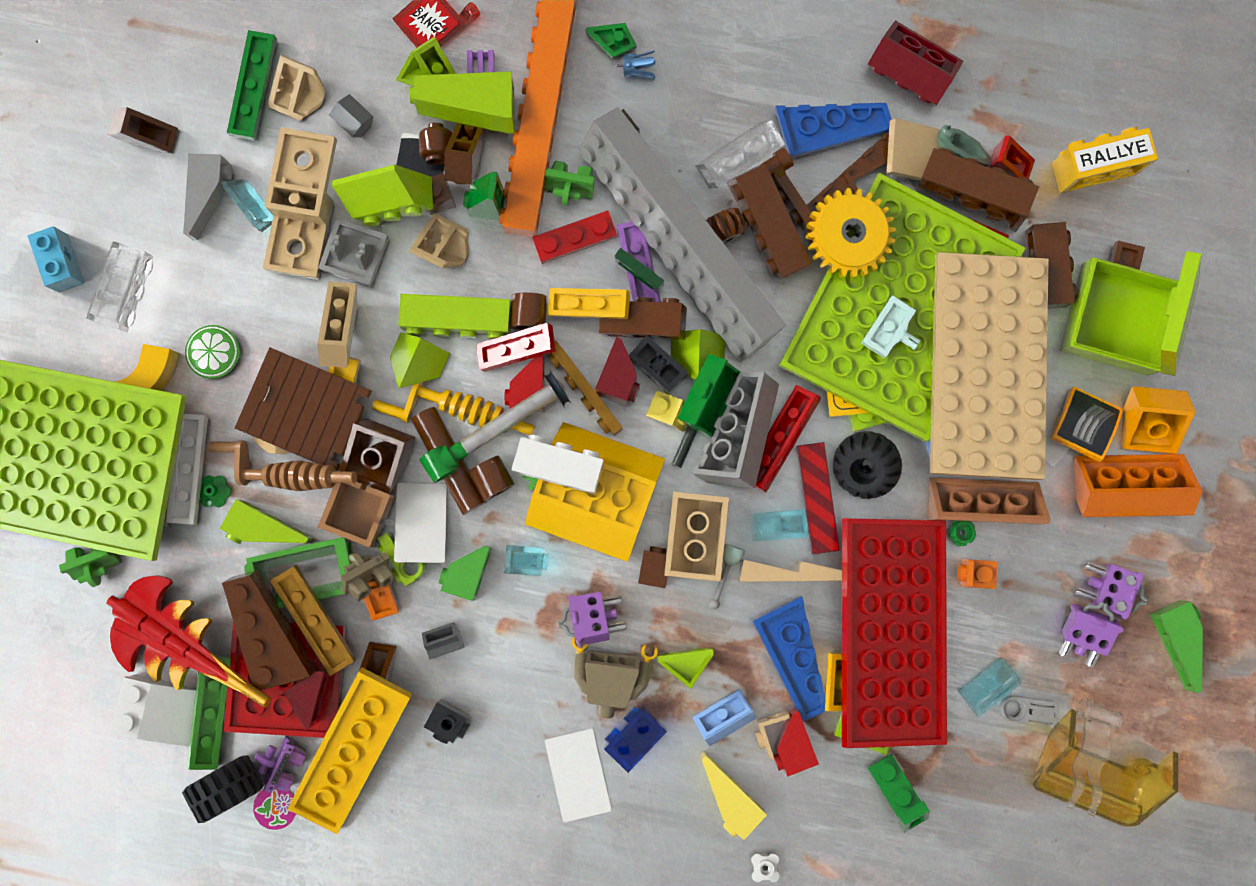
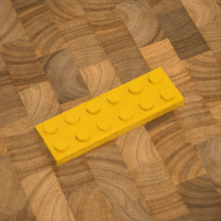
[287,667,413,834]

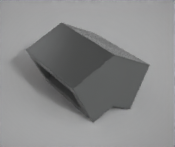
[329,94,373,138]
[422,622,465,660]

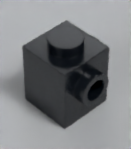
[424,699,471,744]

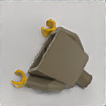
[572,637,658,719]

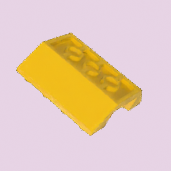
[525,422,665,562]

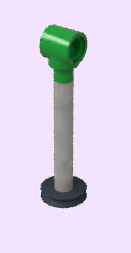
[419,370,571,483]

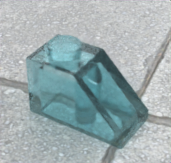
[750,510,807,542]
[504,545,549,576]

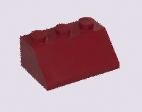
[868,20,963,105]

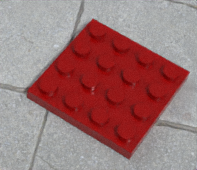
[224,622,346,738]

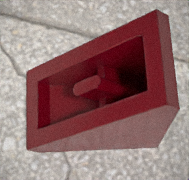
[284,669,329,728]

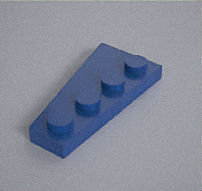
[775,103,892,159]
[752,596,826,722]

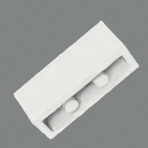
[512,435,604,494]

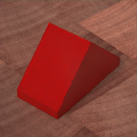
[988,136,1035,179]

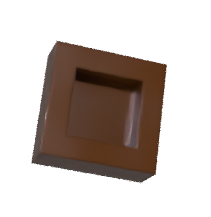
[1110,240,1145,270]

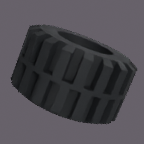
[182,755,264,823]

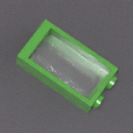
[244,537,353,608]

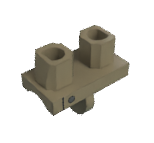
[340,552,394,601]

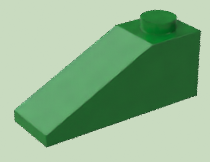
[463,171,505,221]

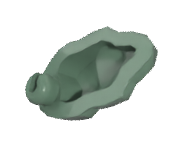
[937,125,992,167]

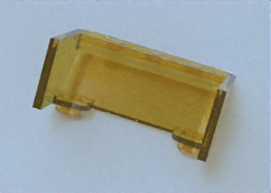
[1033,709,1178,827]

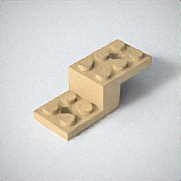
[263,127,337,280]

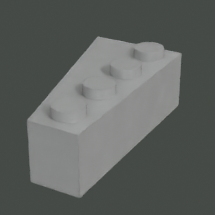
[692,371,779,488]

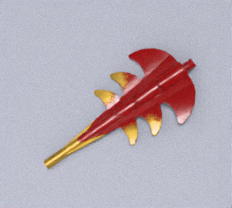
[106,575,272,708]

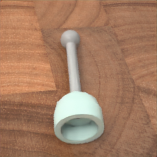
[709,543,745,609]

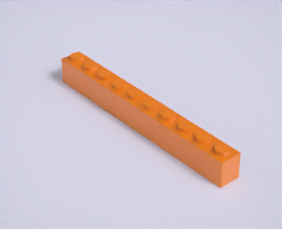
[499,0,578,237]

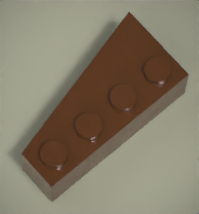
[918,148,1040,232]
[726,163,812,278]
[222,570,317,691]

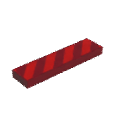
[796,442,840,554]

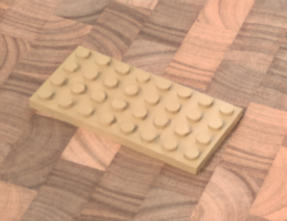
[930,252,1048,480]

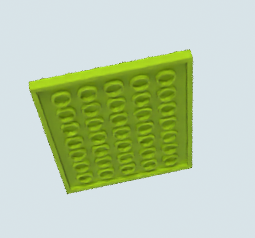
[778,173,1025,442]
[0,360,187,561]

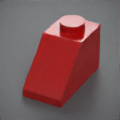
[504,355,545,412]
[773,708,819,777]

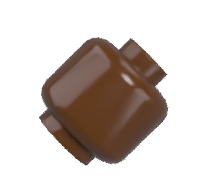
[419,122,452,165]

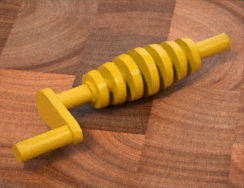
[372,382,536,435]

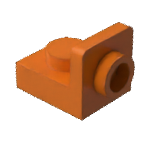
[957,559,998,589]
[364,580,399,621]

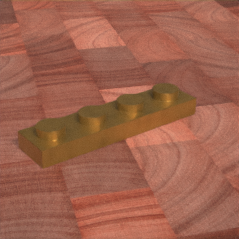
[547,340,623,436]
[270,564,356,676]

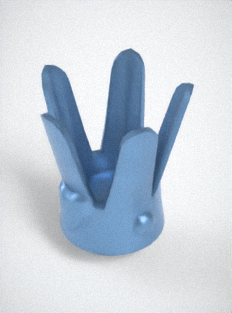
[616,50,655,79]

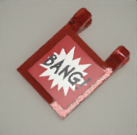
[392,0,480,48]

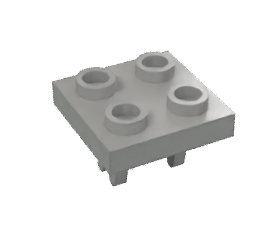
[318,218,389,287]

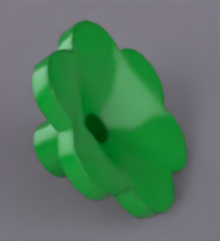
[200,475,232,507]

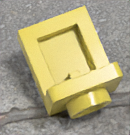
[646,391,687,432]

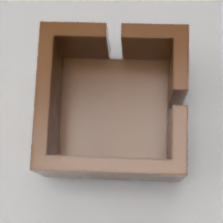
[318,481,396,548]

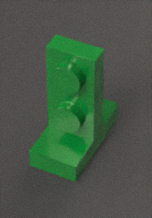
[868,754,930,833]

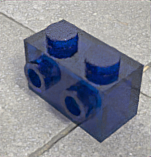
[604,705,667,773]

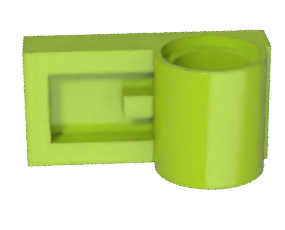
[378,533,427,586]

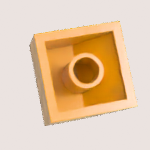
[1121,386,1196,454]

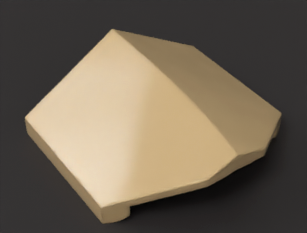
[267,55,326,121]
[409,213,469,268]

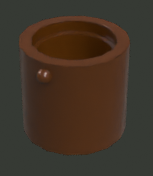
[510,292,547,330]
[468,455,515,502]

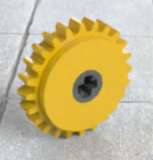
[806,188,896,278]

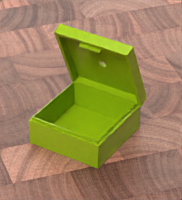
[1059,251,1202,376]

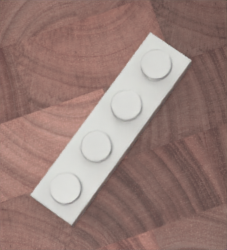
[166,414,208,525]

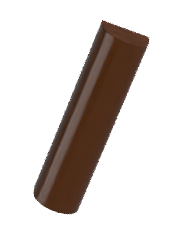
[411,407,487,515]

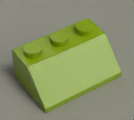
[332,164,433,226]

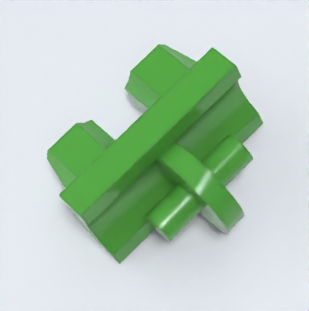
[545,161,595,206]
[59,547,121,587]

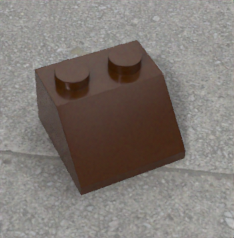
[340,418,416,494]

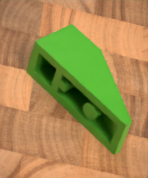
[1150,600,1203,693]

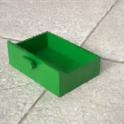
[677,354,740,439]

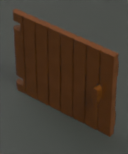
[235,347,372,471]

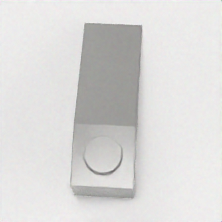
[183,153,232,240]

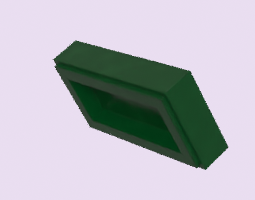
[615,248,664,293]

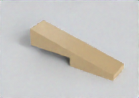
[737,560,842,582]

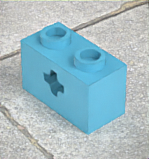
[27,226,84,292]

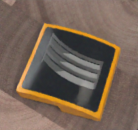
[1050,386,1123,462]

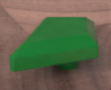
[586,23,637,59]

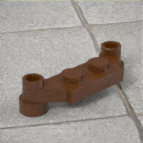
[760,147,815,244]

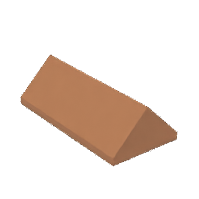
[928,478,1051,525]

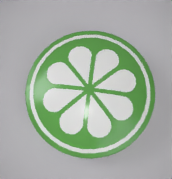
[185,325,241,380]

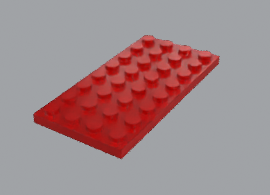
[842,518,947,748]

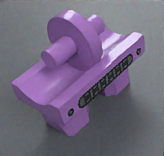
[254,736,306,793]

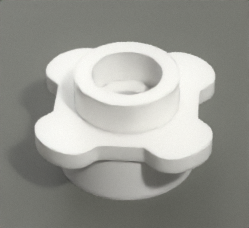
[751,853,779,882]

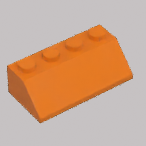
[1074,454,1203,517]

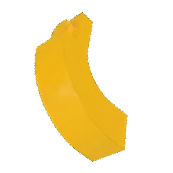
[114,344,180,391]

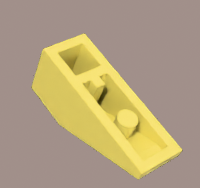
[700,751,767,840]

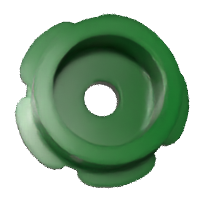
[949,521,976,546]

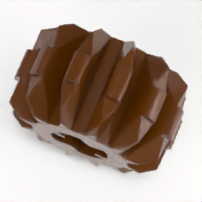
[706,208,748,245]

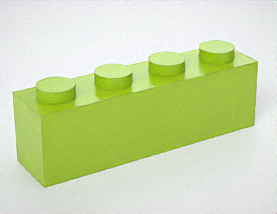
[398,293,511,339]

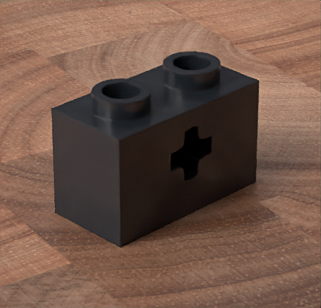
[629,335,688,395]

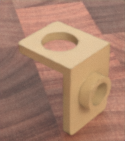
[755,711,791,760]

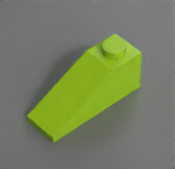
[219,499,315,544]

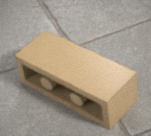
[318,281,357,368]

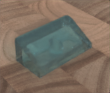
[222,179,273,232]
[958,657,1021,717]

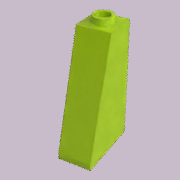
[409,71,515,134]

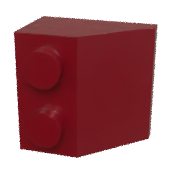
[595,337,640,407]

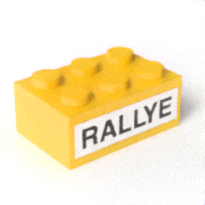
[1051,127,1158,194]

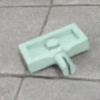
[861,295,920,358]

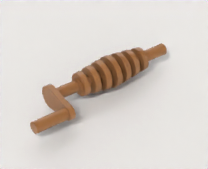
[208,440,357,491]

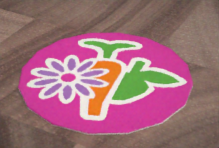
[253,788,296,830]

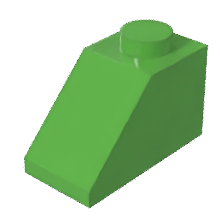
[439,546,492,601]

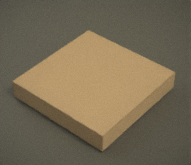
[886,118,940,181]

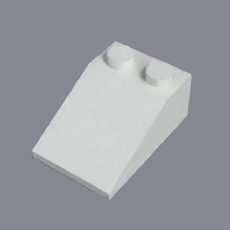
[109,674,196,747]

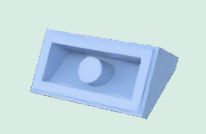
[692,689,756,746]

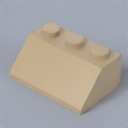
[664,492,729,582]

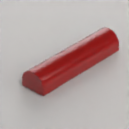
[755,385,821,493]

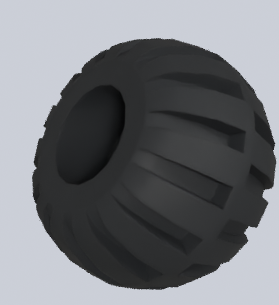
[833,431,902,499]

